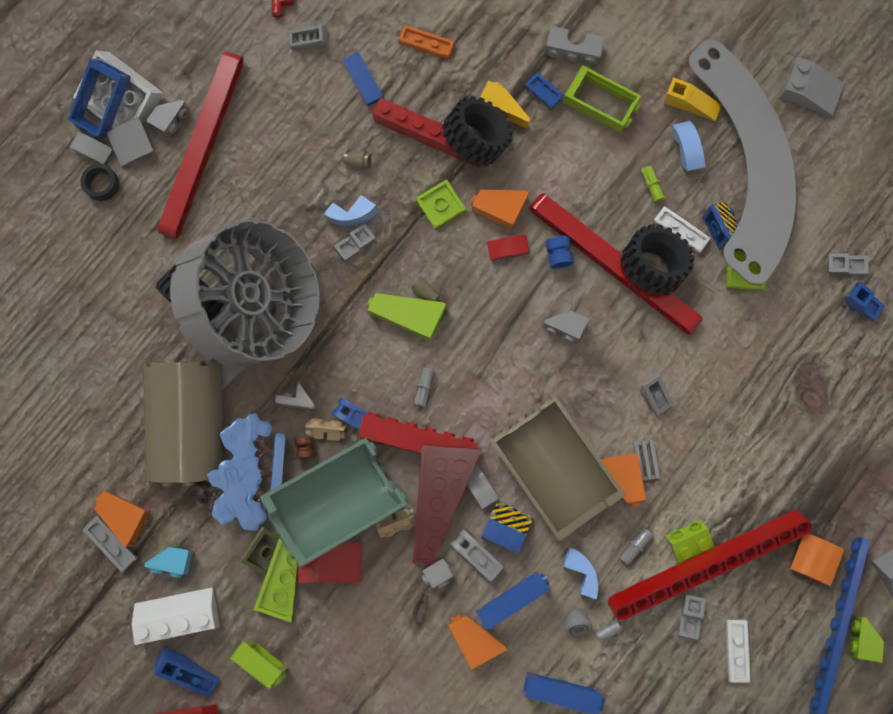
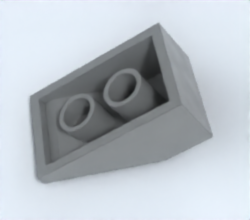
[780,57,844,117]

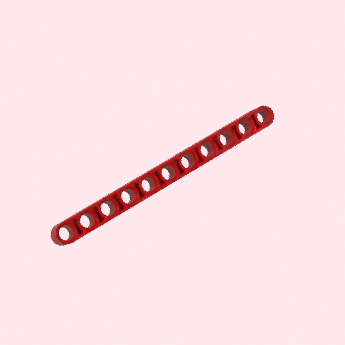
[158,51,244,239]
[529,193,703,335]
[608,510,812,620]

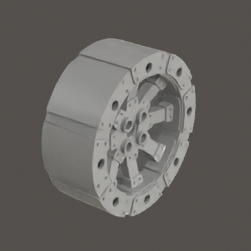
[170,220,320,366]

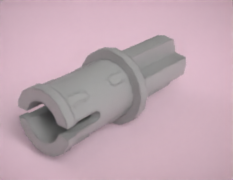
[414,368,435,407]
[620,528,654,565]

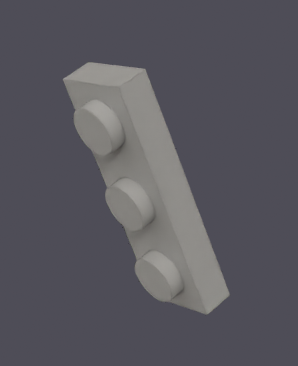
[82,516,138,572]

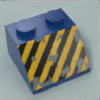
[702,202,739,250]
[481,501,533,554]

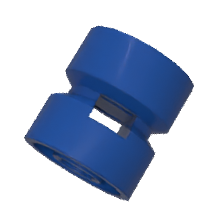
[545,236,574,269]

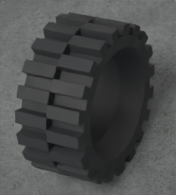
[442,96,513,167]
[620,224,695,296]

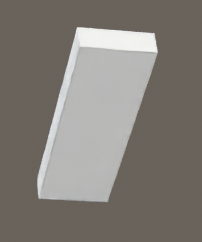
[653,206,711,254]
[726,620,750,683]

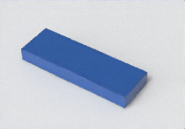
[342,52,384,107]

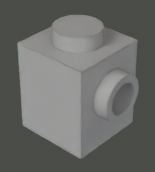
[421,558,453,589]

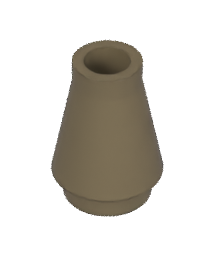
[343,151,372,170]
[411,277,439,301]

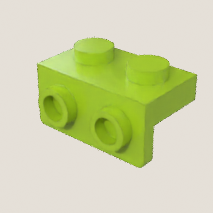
[666,520,714,564]

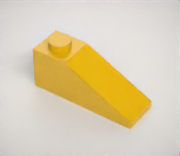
[480,81,530,129]

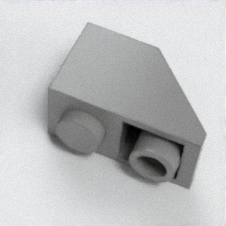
[146,100,189,138]
[543,311,589,343]

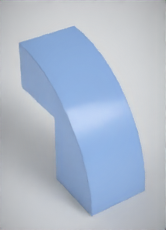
[672,121,705,171]
[324,195,379,227]
[562,547,598,599]

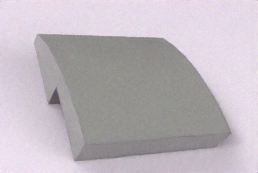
[107,117,154,167]

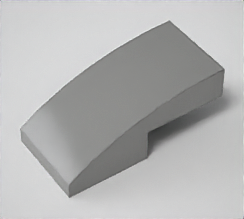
[69,132,113,164]
[334,223,376,263]
[829,253,868,276]
[467,464,499,510]
[677,594,706,641]

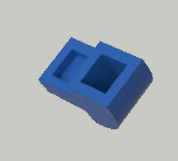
[845,282,885,321]

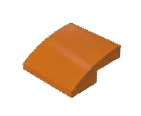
[790,533,845,587]

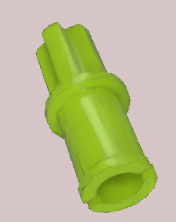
[641,166,665,203]

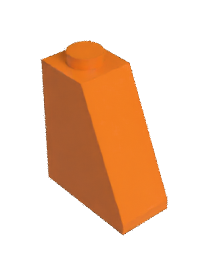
[470,190,529,230]
[601,453,646,507]
[94,491,151,547]
[448,613,507,670]

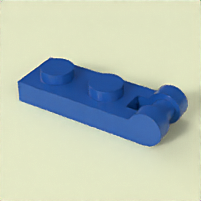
[331,398,369,430]

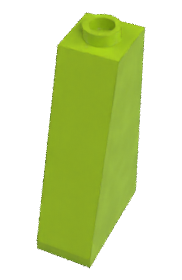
[366,293,446,342]

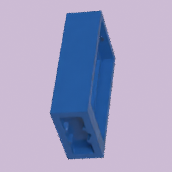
[68,58,131,138]
[476,572,550,631]
[523,672,605,714]

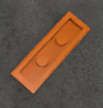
[398,25,455,60]

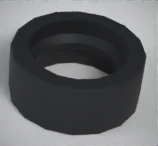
[81,164,120,201]

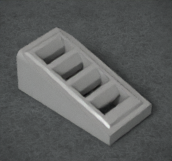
[289,25,328,49]

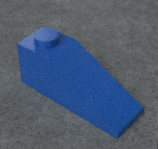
[154,646,219,697]

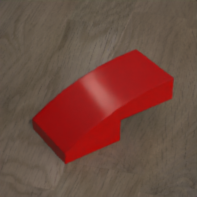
[487,235,530,261]

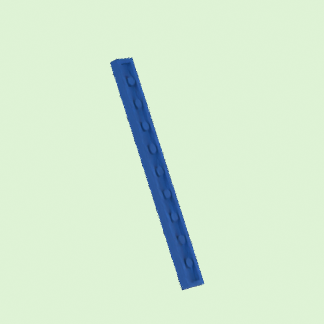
[809,537,871,714]

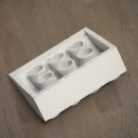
[73,50,164,128]

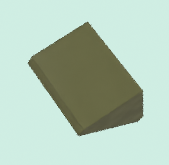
[240,527,279,575]

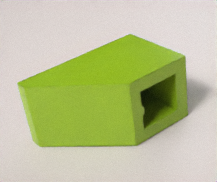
[849,616,884,663]

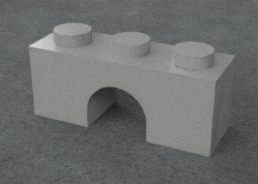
[545,26,604,65]

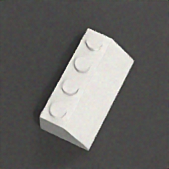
[132,587,220,645]

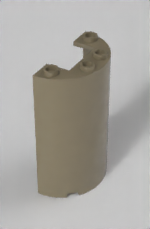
[143,361,224,486]
[490,396,626,541]

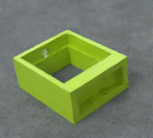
[230,638,288,689]

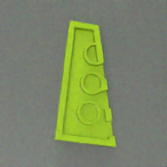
[254,538,298,623]

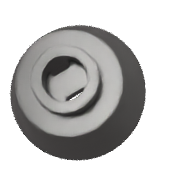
[565,609,592,636]

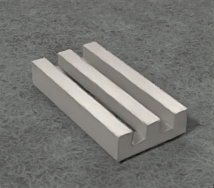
[633,439,660,481]

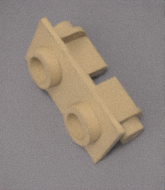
[305,418,347,441]
[376,508,416,538]

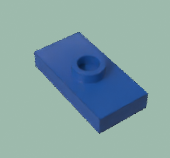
[524,72,564,110]

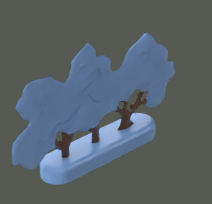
[207,413,285,531]

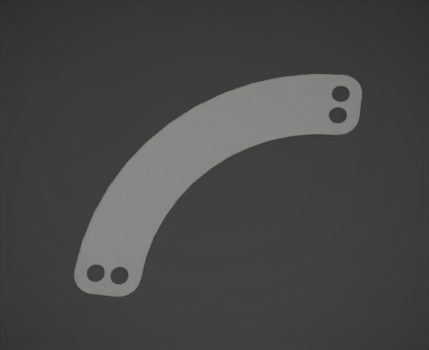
[689,40,796,285]

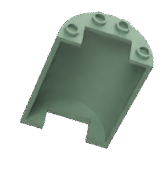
[260,438,408,568]

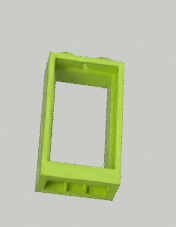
[563,65,641,133]

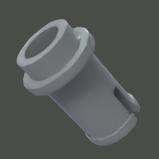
[595,620,622,643]

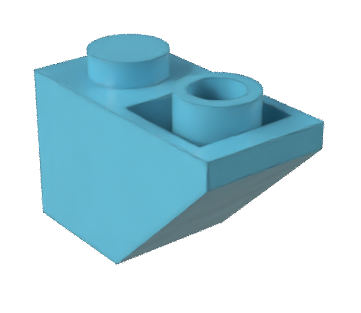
[144,547,193,578]

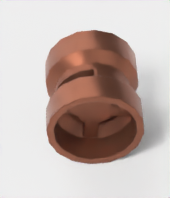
[294,437,315,459]

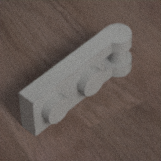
[450,529,504,582]

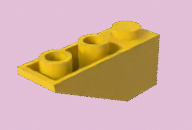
[663,77,722,122]

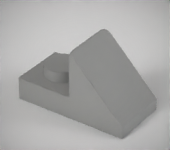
[640,374,673,415]
[275,383,316,411]

